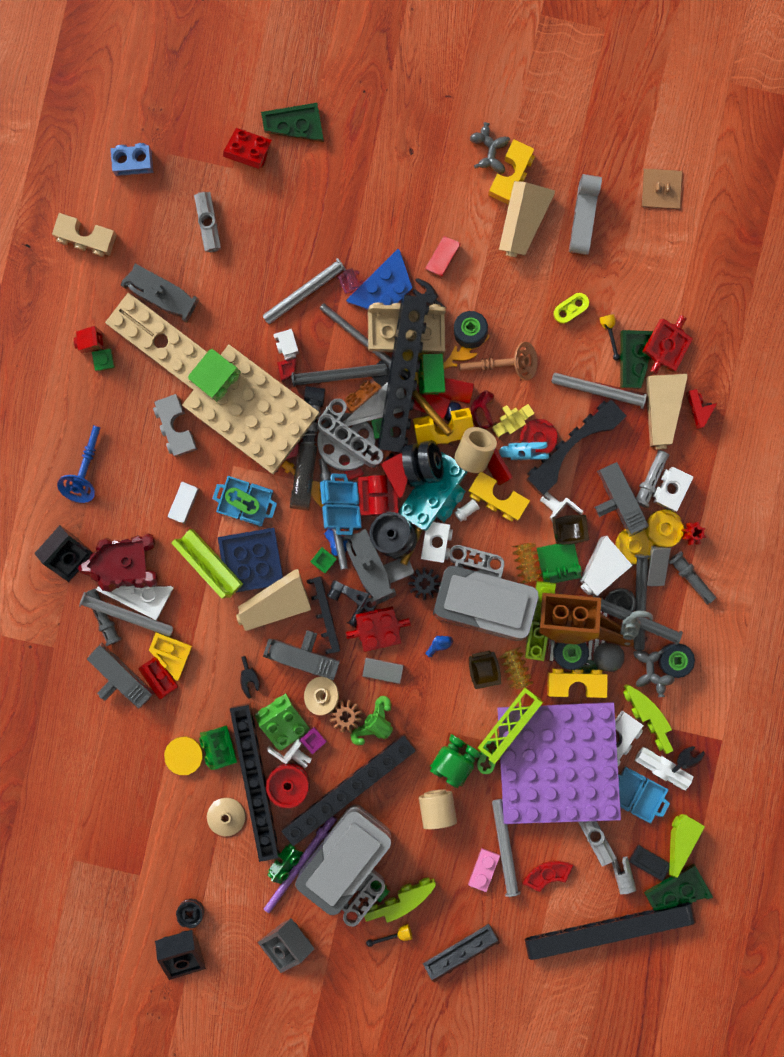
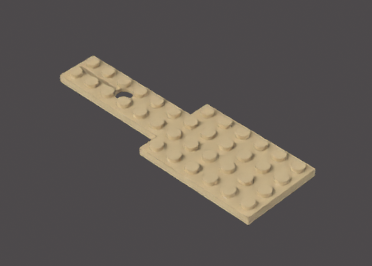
[105,293,320,475]

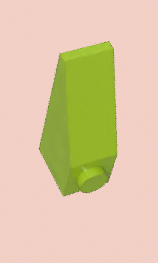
[669,814,705,878]

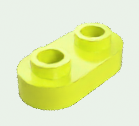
[553,293,589,324]

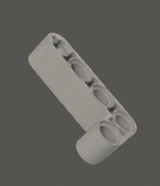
[569,174,602,255]
[317,399,383,468]

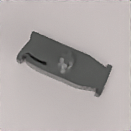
[121,263,199,323]
[594,462,649,537]
[342,529,397,606]
[263,630,340,680]
[87,643,155,709]

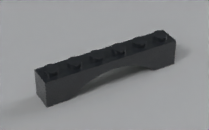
[526,400,627,496]

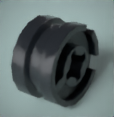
[176,898,204,929]

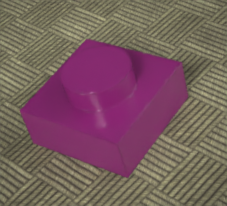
[300,727,327,754]

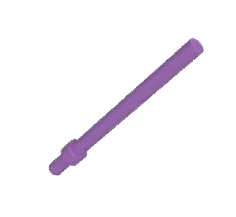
[264,816,337,913]

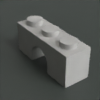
[153,394,198,457]

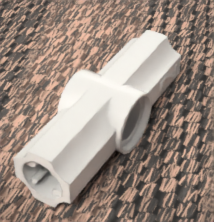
[634,747,694,791]

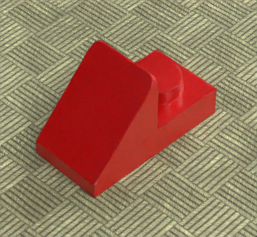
[686,389,717,429]

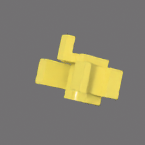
[492,404,534,437]

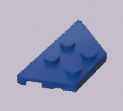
[346,249,412,310]

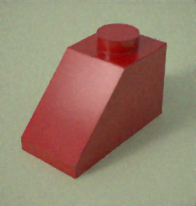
[74,326,104,353]
[381,453,407,498]

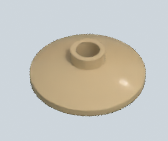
[304,677,339,715]
[207,798,245,836]

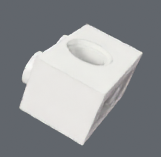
[653,467,693,512]
[421,522,453,563]

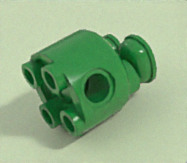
[430,734,482,788]

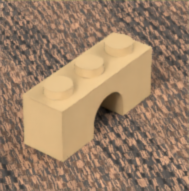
[52,213,117,257]

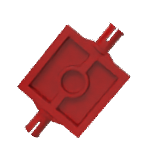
[642,315,693,375]
[346,606,411,652]

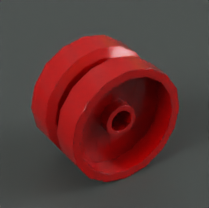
[266,762,310,808]

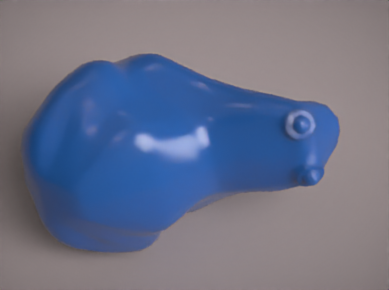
[324,529,348,557]
[425,636,453,657]

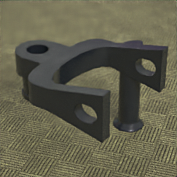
[327,580,377,628]

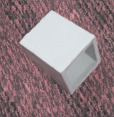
[580,536,632,596]

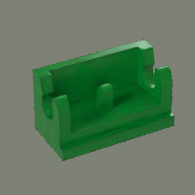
[417,354,445,395]

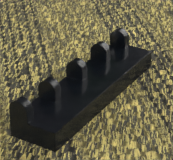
[307,576,341,654]
[423,924,500,982]

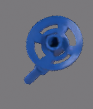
[57,425,101,503]

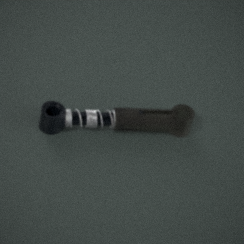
[290,386,325,511]

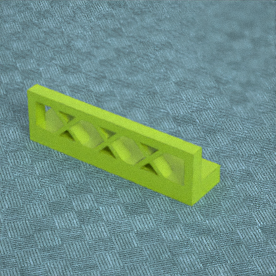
[171,529,243,599]
[478,687,544,764]

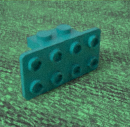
[398,452,468,531]

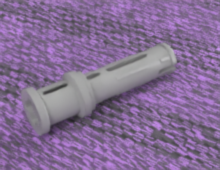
[636,450,669,508]

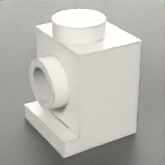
[273,329,299,360]

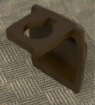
[552,515,589,545]
[469,651,501,689]

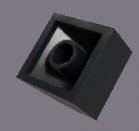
[34,525,93,582]
[155,930,206,980]

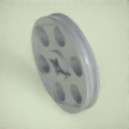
[317,413,375,471]

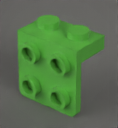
[188,349,241,402]
[255,693,310,750]

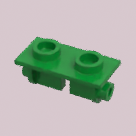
[267,843,303,884]

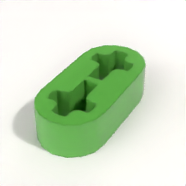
[225,488,260,514]
[477,740,500,774]

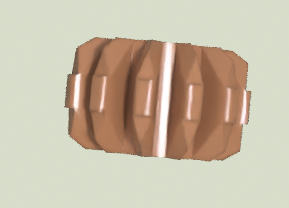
[329,700,362,732]

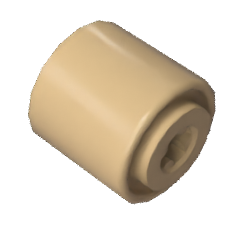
[454,427,497,473]
[419,789,457,829]

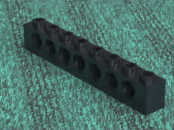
[378,295,429,453]
[230,703,280,862]
[282,734,416,846]

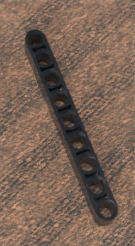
[525,902,696,960]

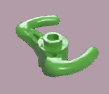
[351,696,393,746]

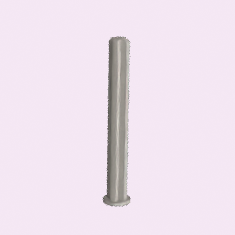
[263,258,346,324]
[551,373,647,409]
[79,592,173,636]
[492,799,521,897]

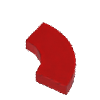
[522,861,574,892]

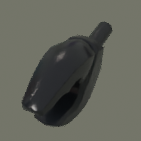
[413,278,447,308]
[240,656,260,699]
[672,746,705,773]

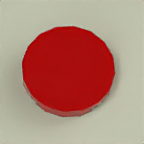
[520,419,558,453]

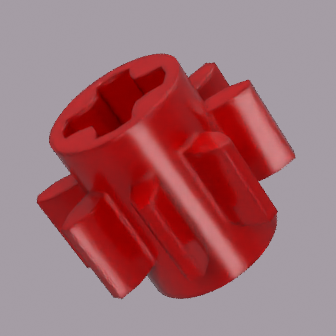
[681,522,706,545]

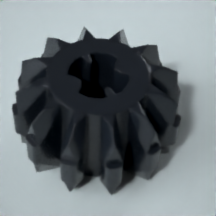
[408,567,441,600]

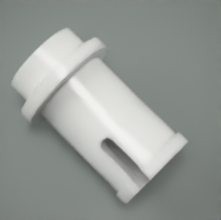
[454,499,480,522]

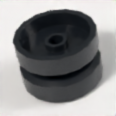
[402,440,444,487]
[369,512,418,559]

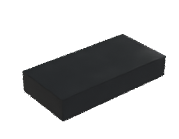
[629,844,670,881]

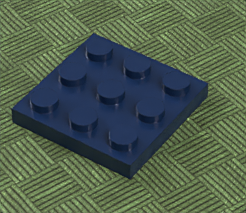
[218,528,283,593]

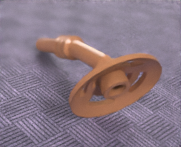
[459,342,537,380]

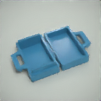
[320,473,362,535]
[212,476,277,527]
[618,766,670,823]

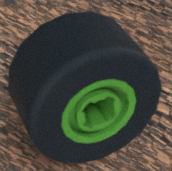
[454,311,488,349]
[553,642,589,670]
[658,643,695,678]

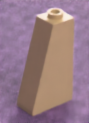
[499,181,555,257]
[646,374,687,450]
[236,569,311,631]

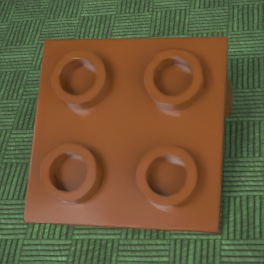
[345,379,382,413]

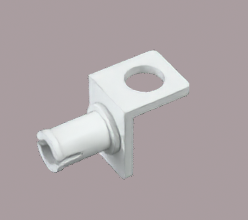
[540,491,584,521]
[267,739,312,768]

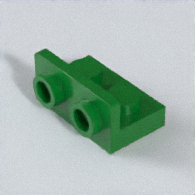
[199,726,237,770]

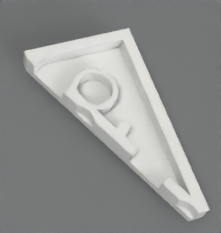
[342,374,405,426]
[96,586,174,621]

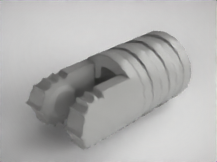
[611,856,637,894]

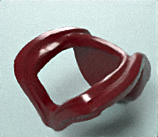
[471,390,497,429]

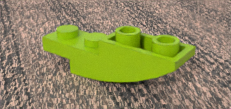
[525,581,556,661]
[623,684,673,754]
[364,877,436,923]

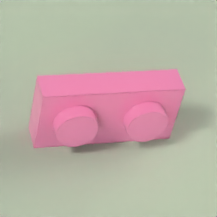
[468,848,500,892]

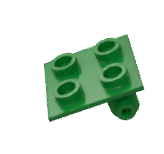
[536,544,582,583]

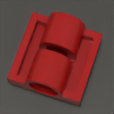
[223,128,272,169]
[358,475,398,516]

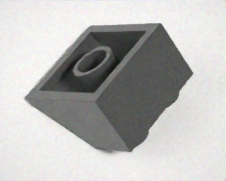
[257,919,314,973]

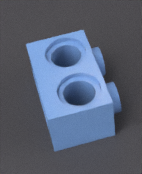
[111,143,153,176]

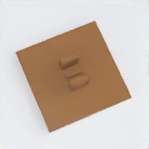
[642,169,682,209]

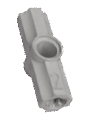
[194,192,221,252]
[578,821,617,866]

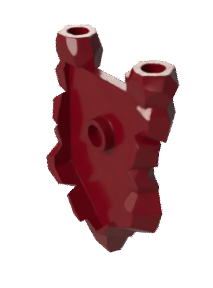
[78,533,158,592]

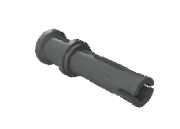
[669,551,716,605]
[85,588,122,647]

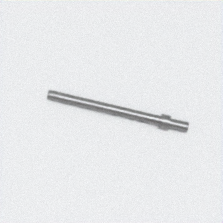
[319,303,409,379]
[319,458,348,571]

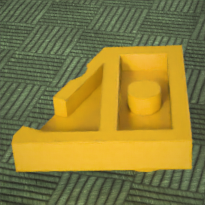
[149,632,192,681]

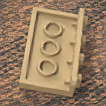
[368,302,446,353]

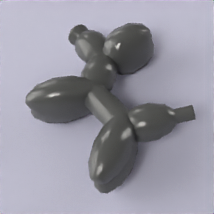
[470,122,510,174]
[633,649,675,697]

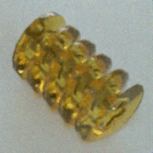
[512,543,542,584]
[499,646,534,689]

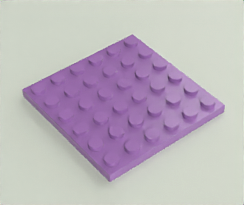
[498,702,621,824]

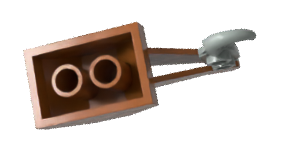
[539,593,653,647]

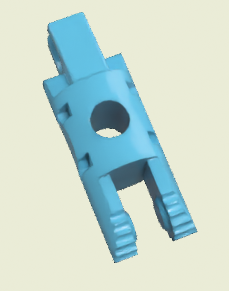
[499,442,549,460]

